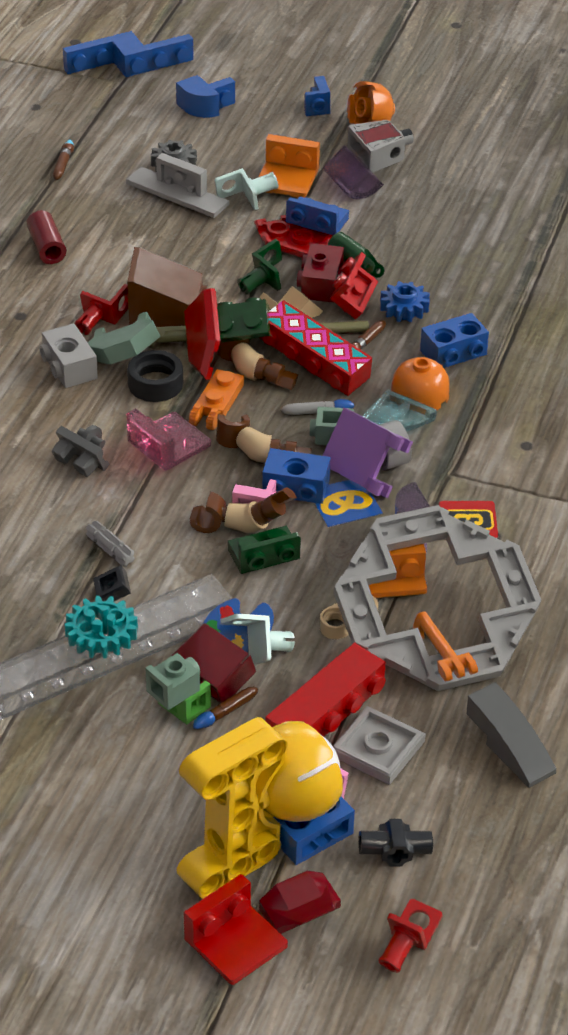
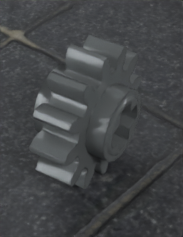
[151,140,197,172]

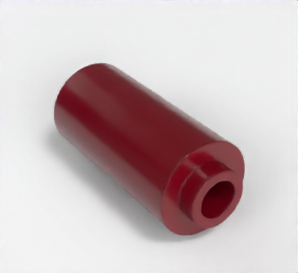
[26,210,67,264]

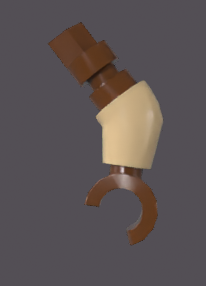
[218,339,298,390]
[216,414,312,463]
[190,487,297,533]

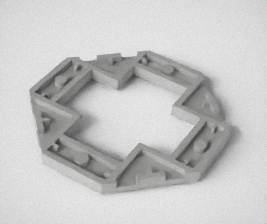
[333,505,541,691]

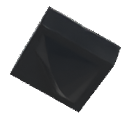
[93,565,131,602]

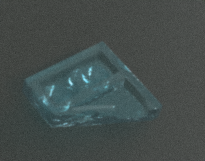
[362,389,437,432]

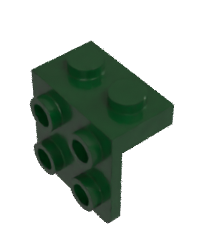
[217,297,271,343]

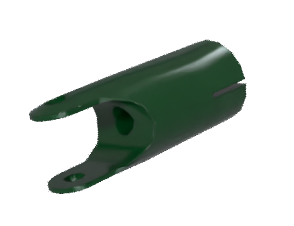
[328,232,385,278]

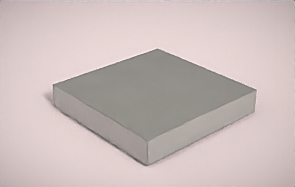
[333,706,426,785]

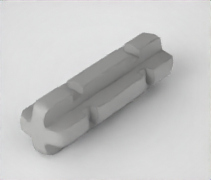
[86,521,135,566]

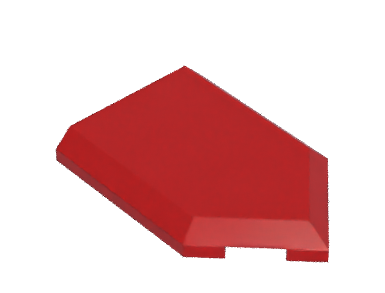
[254,215,333,258]
[184,288,220,380]

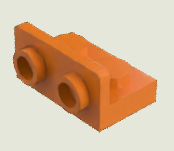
[368,544,427,598]

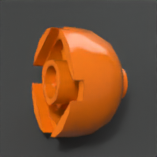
[347,81,395,124]
[391,357,450,413]

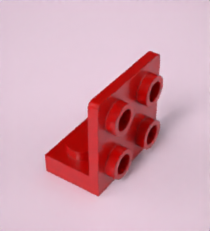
[184,874,288,985]

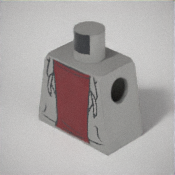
[348,120,414,173]

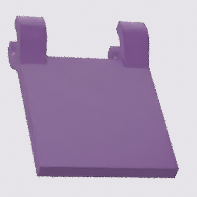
[322,408,413,498]

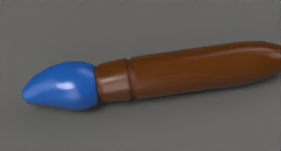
[193,686,258,729]

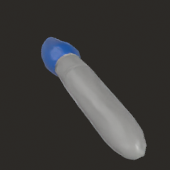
[281,399,354,415]

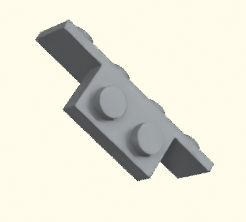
[126,153,229,218]

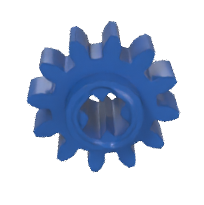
[380,281,430,322]

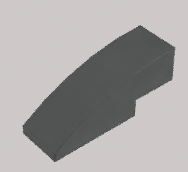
[466,682,557,788]

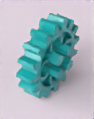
[64,596,138,659]

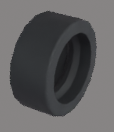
[127,350,184,402]

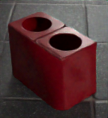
[172,623,256,703]

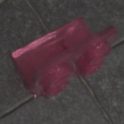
[126,408,211,471]

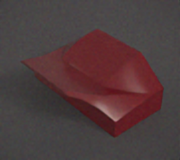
[259,870,341,934]

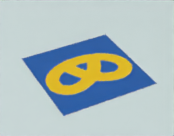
[315,479,383,527]

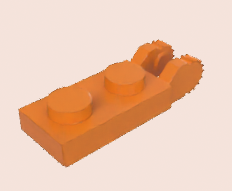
[189,369,244,430]

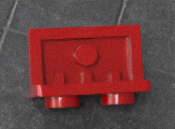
[330,252,378,319]

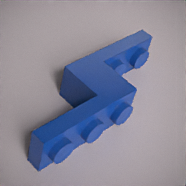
[63,31,194,77]

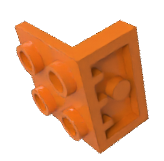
[259,134,320,198]

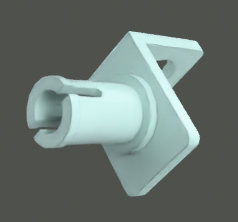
[215,168,279,210]
[220,614,295,665]

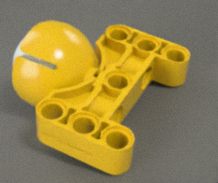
[176,717,343,899]

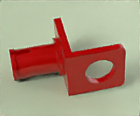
[74,284,129,335]
[378,899,443,973]

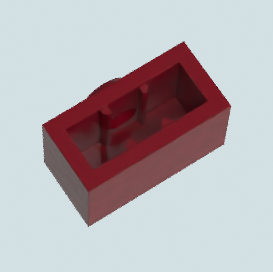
[297,243,344,303]

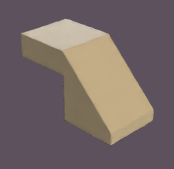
[259,286,323,318]

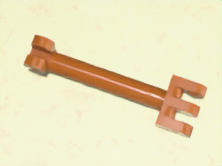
[413,611,478,682]

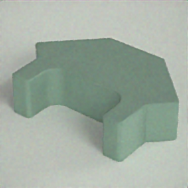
[87,312,161,365]

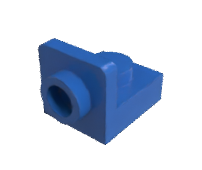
[304,76,330,116]

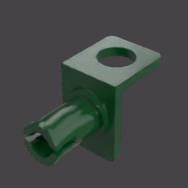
[237,239,282,294]

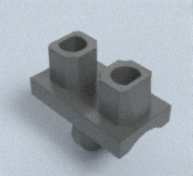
[51,425,110,477]

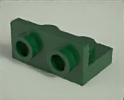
[228,525,301,574]

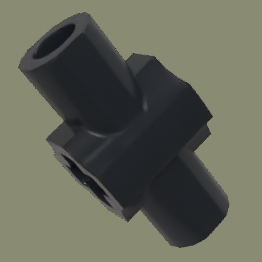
[358,819,433,867]

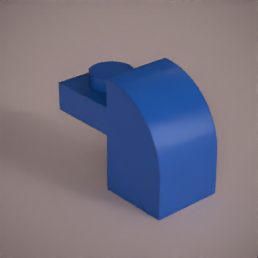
[176,75,235,118]

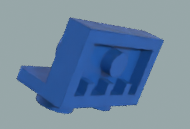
[286,197,349,235]

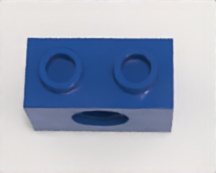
[262,448,331,504]

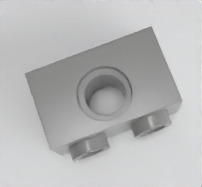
[39,323,98,388]

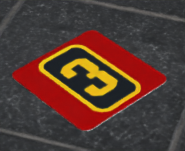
[439,501,498,538]

